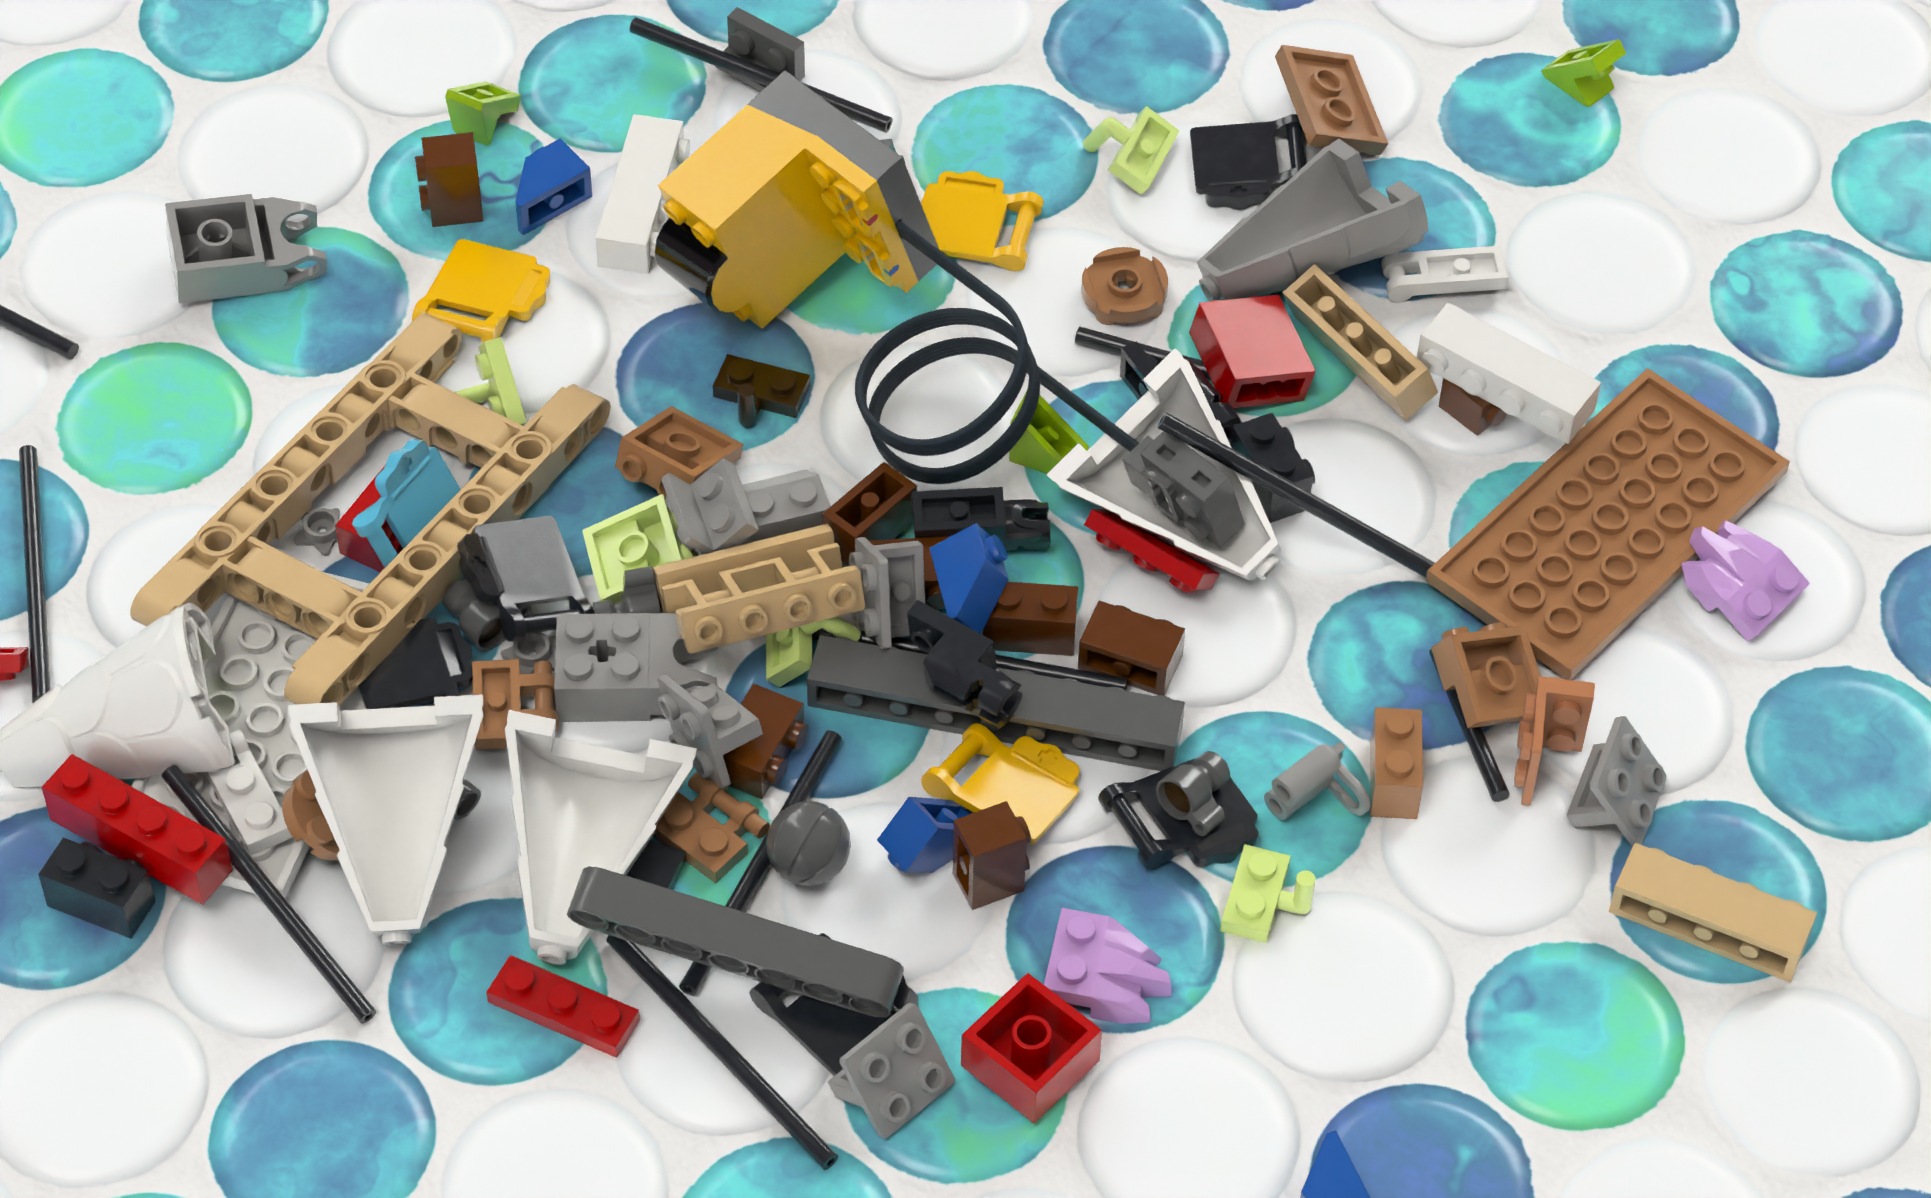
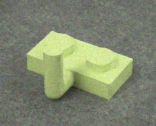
[1083,106,1180,195]
[455,337,527,425]
[766,616,861,687]
[1220,844,1316,943]

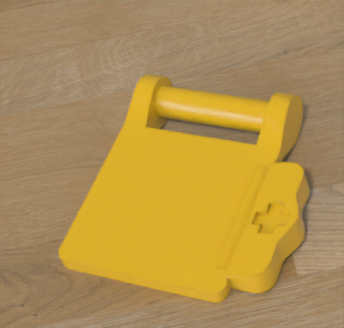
[921,171,1044,271]
[412,239,550,343]
[921,723,1080,845]

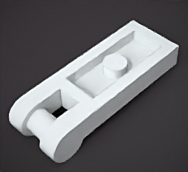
[1381,246,1509,302]
[205,730,293,856]

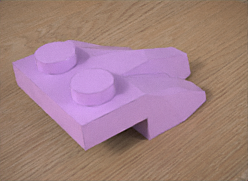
[1681,520,1810,642]
[1044,908,1172,1024]

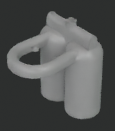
[1264,742,1371,820]

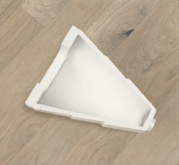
[1047,349,1281,581]
[0,603,235,787]
[288,695,483,945]
[505,710,697,965]

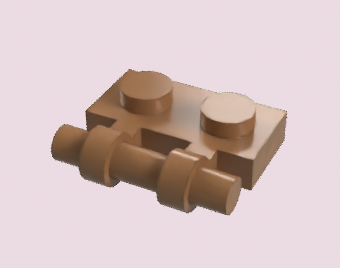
[472,659,559,750]
[653,772,770,884]

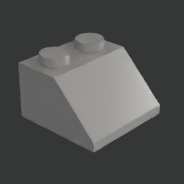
[741,469,831,545]

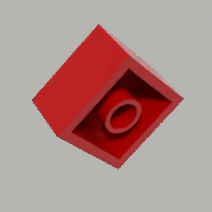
[961,973,1102,1124]

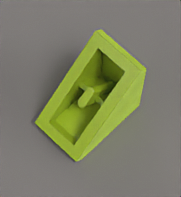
[1009,391,1089,474]

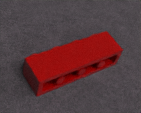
[41,754,233,905]

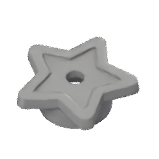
[293,508,340,556]
[500,632,556,674]

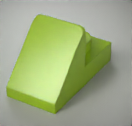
[1541,39,1627,107]
[445,81,522,145]

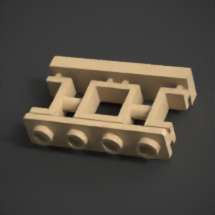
[653,524,865,654]

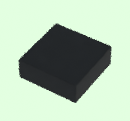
[626,840,686,890]

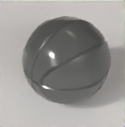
[766,801,851,886]

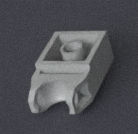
[165,194,327,303]
[554,613,718,722]

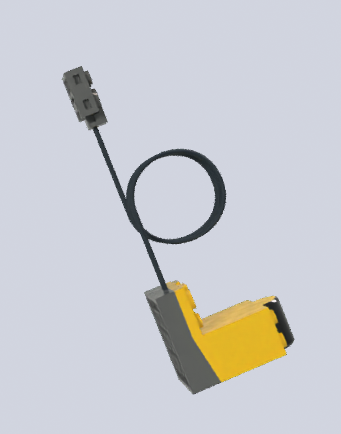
[654,70,1245,548]

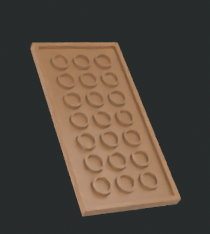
[1426,368,1790,680]

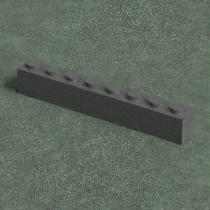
[807,635,1185,771]

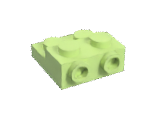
[582,494,698,603]

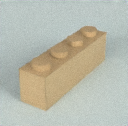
[1282,264,1439,421]
[1609,843,1817,983]

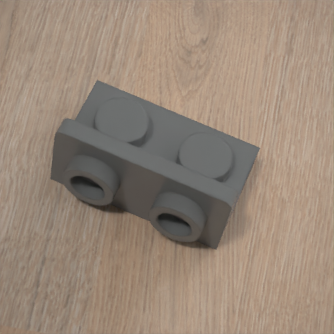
[715,7,805,91]

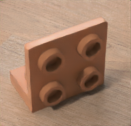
[1514,676,1595,805]

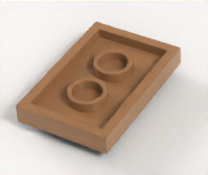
[1275,45,1388,155]

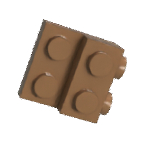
[615,406,744,497]
[1431,622,1540,728]

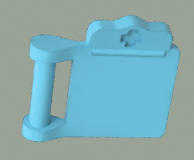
[352,439,461,567]

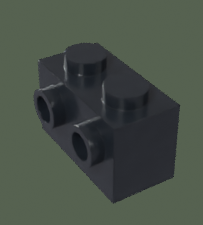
[1230,413,1315,523]
[38,837,156,939]

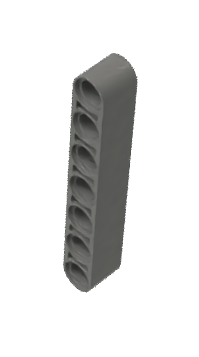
[567,866,904,1018]

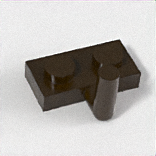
[713,354,810,427]

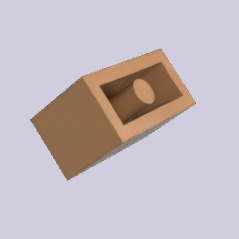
[1370,707,1423,819]

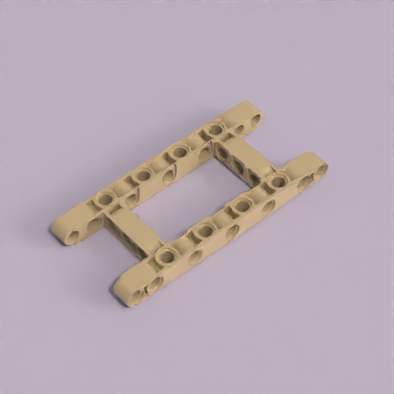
[130,313,611,706]

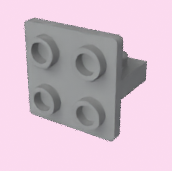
[661,458,759,554]
[849,537,925,649]
[657,674,763,789]
[1566,716,1666,846]
[828,1003,955,1139]

